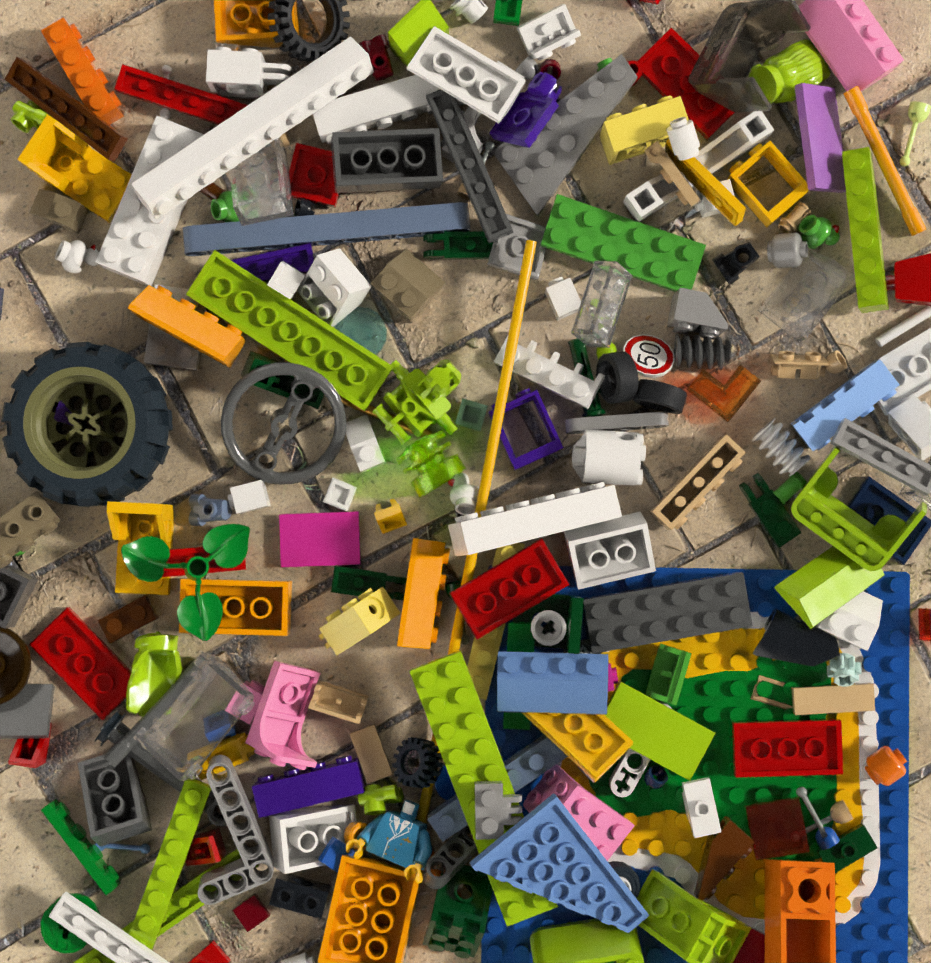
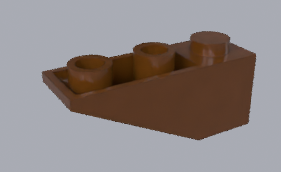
[694,816,755,901]

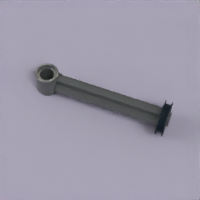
[94,709,234,826]

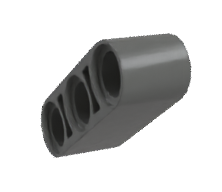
[423,825,478,890]

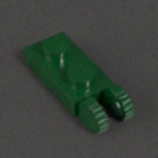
[423,231,493,260]
[739,473,801,548]
[331,566,407,600]

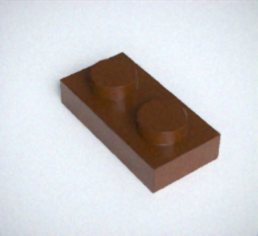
[97,595,158,644]

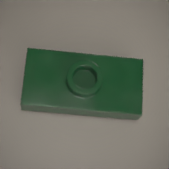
[816,823,878,873]

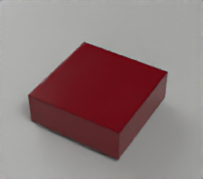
[232,893,271,932]

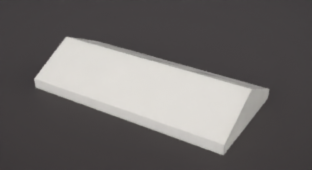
[407,26,526,124]

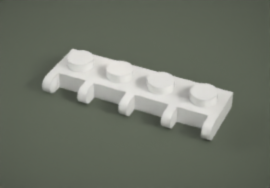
[494,336,605,409]

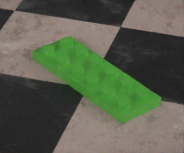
[540,194,706,292]

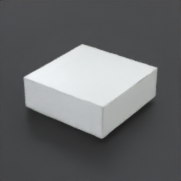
[323,478,358,512]

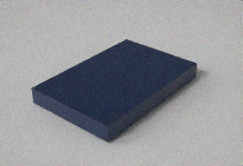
[846,476,931,565]

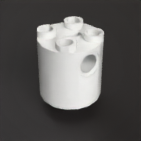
[572,430,646,486]

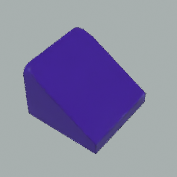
[54,401,87,427]

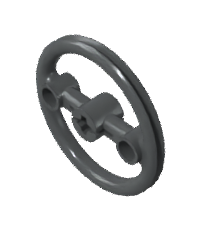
[221,362,346,485]

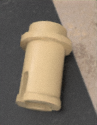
[778,202,811,233]

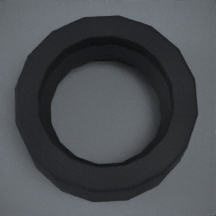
[596,352,638,404]
[633,379,687,414]

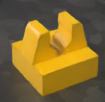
[374,499,407,534]

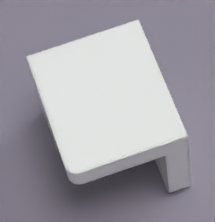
[267,261,306,299]

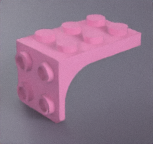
[245,661,320,770]
[523,764,635,861]

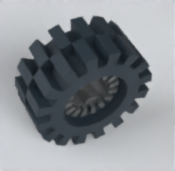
[392,737,443,788]

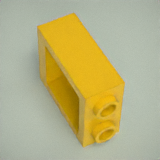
[727,141,810,228]

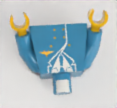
[346,800,433,884]

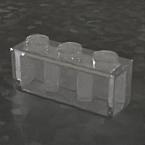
[571,261,633,348]

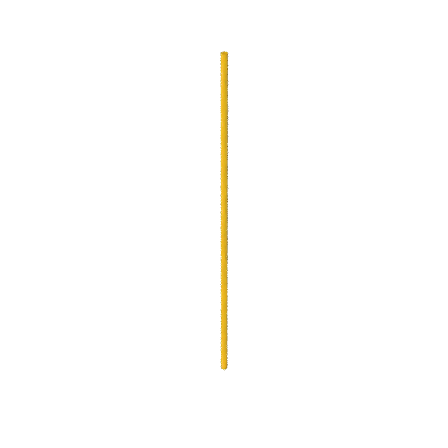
[417,240,537,823]

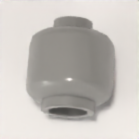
[767,233,808,268]

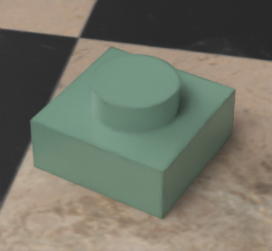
[455,399,488,432]

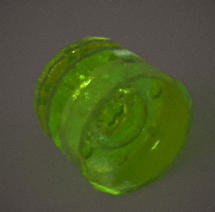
[395,430,467,498]

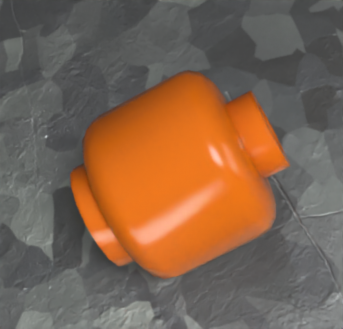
[865,746,907,786]

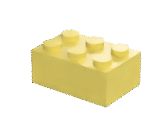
[599,96,689,165]

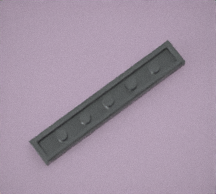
[426,89,513,243]

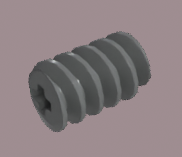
[674,334,731,371]

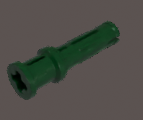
[568,337,606,417]

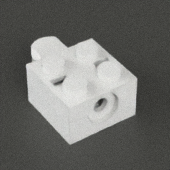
[206,47,291,99]

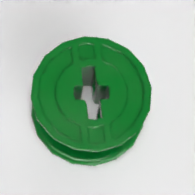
[40,893,100,953]

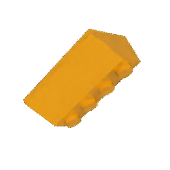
[128,285,246,368]
[397,538,450,649]

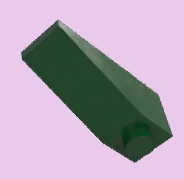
[241,351,324,409]

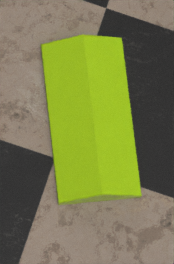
[774,546,885,629]

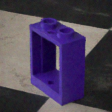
[488,388,564,471]

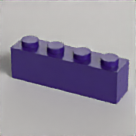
[252,755,365,818]

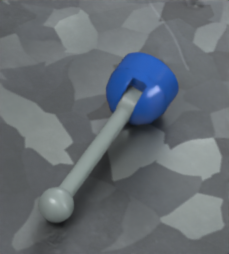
[796,787,840,850]

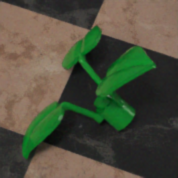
[121,524,250,641]

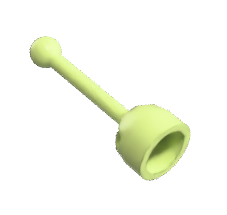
[899,101,931,166]

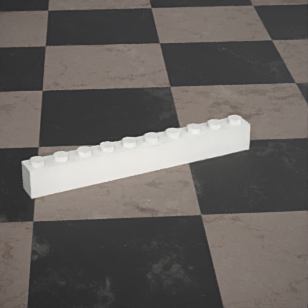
[131,36,374,220]

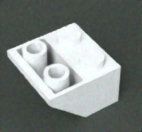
[297,248,372,327]

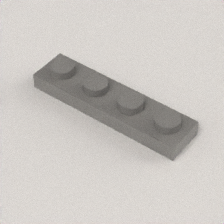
[830,418,931,495]

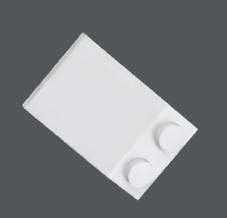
[269,804,357,874]

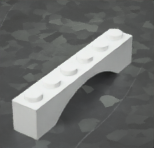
[623,108,774,222]

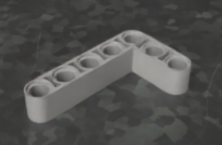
[198,755,274,905]

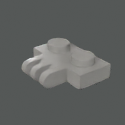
[474,781,522,840]

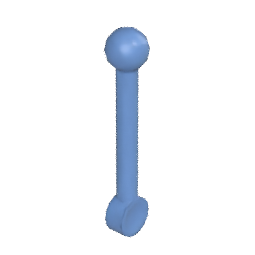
[95,843,151,854]

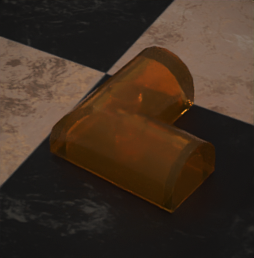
[686,365,761,423]

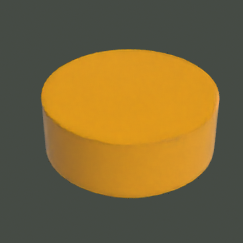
[344,821,367,850]

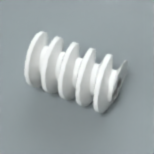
[751,418,811,476]

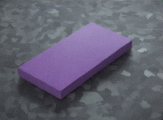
[795,83,846,193]

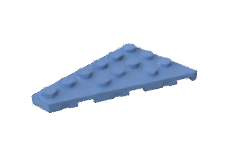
[469,793,650,933]

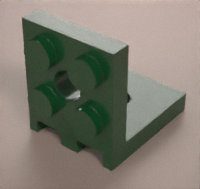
[513,594,584,654]
[423,865,493,958]

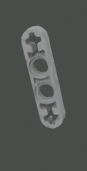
[565,412,669,434]

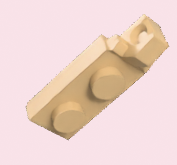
[645,141,701,207]

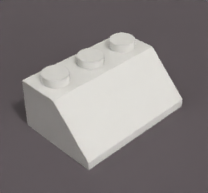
[564,511,656,590]

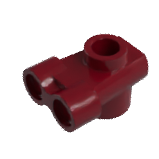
[358,34,394,81]

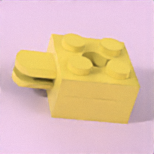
[318,587,400,655]

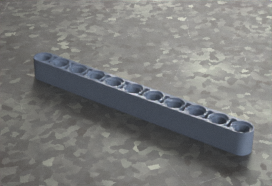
[183,202,471,256]

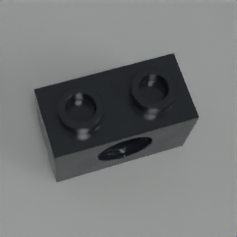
[269,871,331,919]

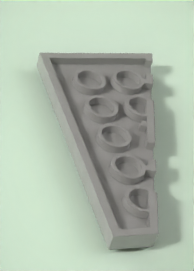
[492,54,638,216]

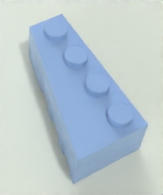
[790,359,900,451]

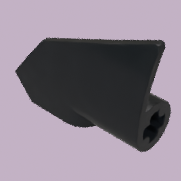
[752,608,840,667]

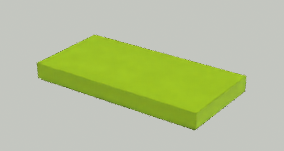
[605,681,715,781]

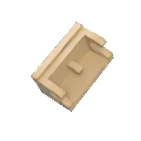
[308,680,369,724]

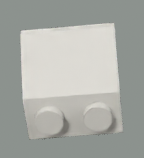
[815,591,883,651]

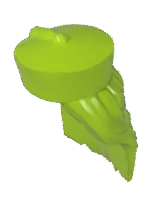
[746,39,831,107]
[126,631,182,717]

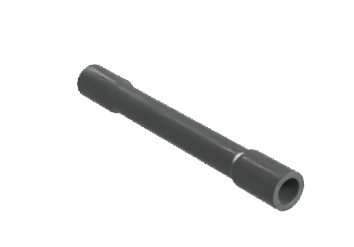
[103,657,209,768]

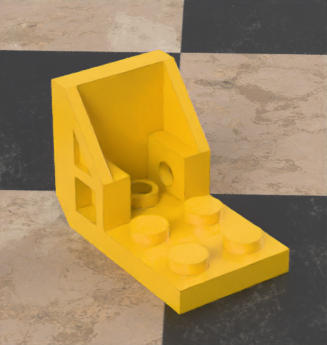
[17,114,132,223]
[107,501,174,595]

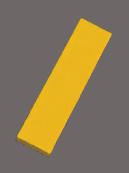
[665,139,746,226]

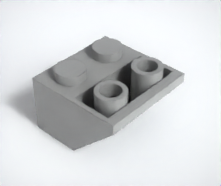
[667,288,728,340]

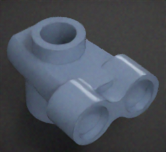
[188,494,232,526]

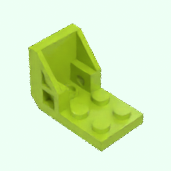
[636,869,751,963]

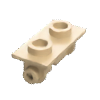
[770,351,828,380]

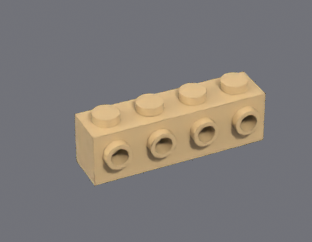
[649,434,746,530]

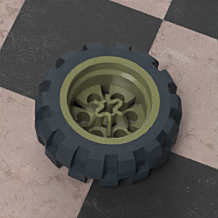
[1,342,173,507]

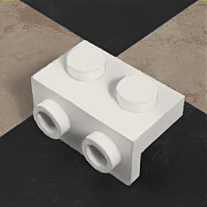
[516,4,581,60]

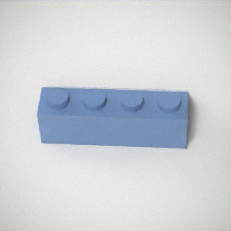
[497,652,608,715]

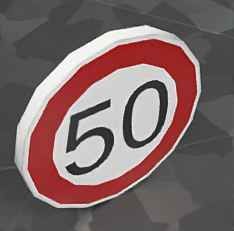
[622,334,675,378]

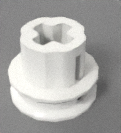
[450,0,488,24]
[531,610,566,646]

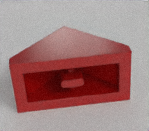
[8,722,52,768]
[185,828,227,866]

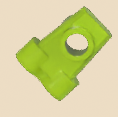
[10,100,51,133]
[358,784,404,815]

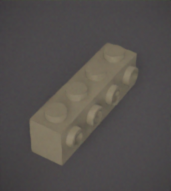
[0,491,61,569]

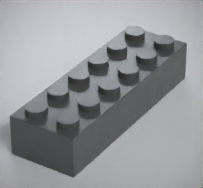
[583,572,753,654]

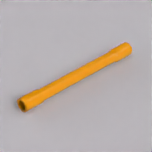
[843,86,926,236]

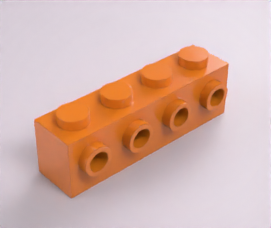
[41,17,124,125]

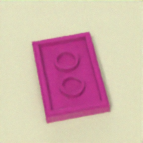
[279,512,361,567]

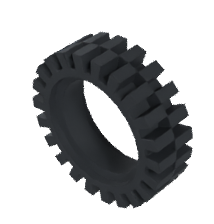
[268,0,350,62]

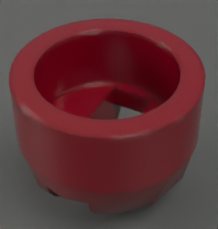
[540,59,561,80]

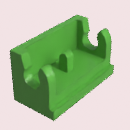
[645,643,692,705]

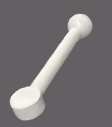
[159,65,172,120]

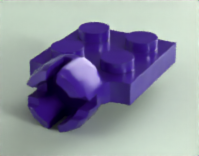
[489,72,562,148]

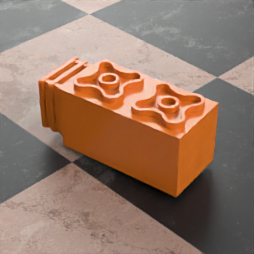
[765,859,836,963]

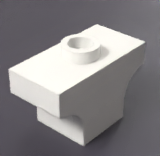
[681,777,721,838]

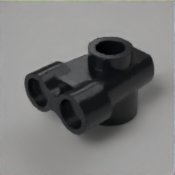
[712,242,760,285]

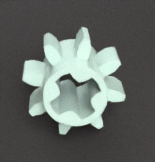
[827,653,862,687]

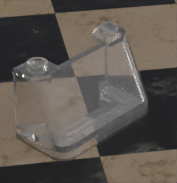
[133,652,254,781]

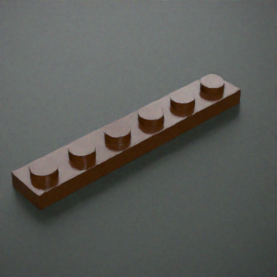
[4,57,128,162]

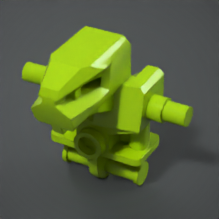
[372,359,461,446]

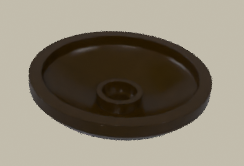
[0,626,31,704]

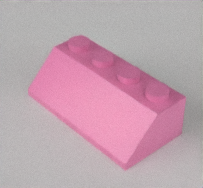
[791,0,904,92]

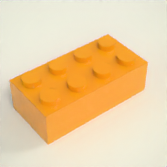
[179,578,292,636]

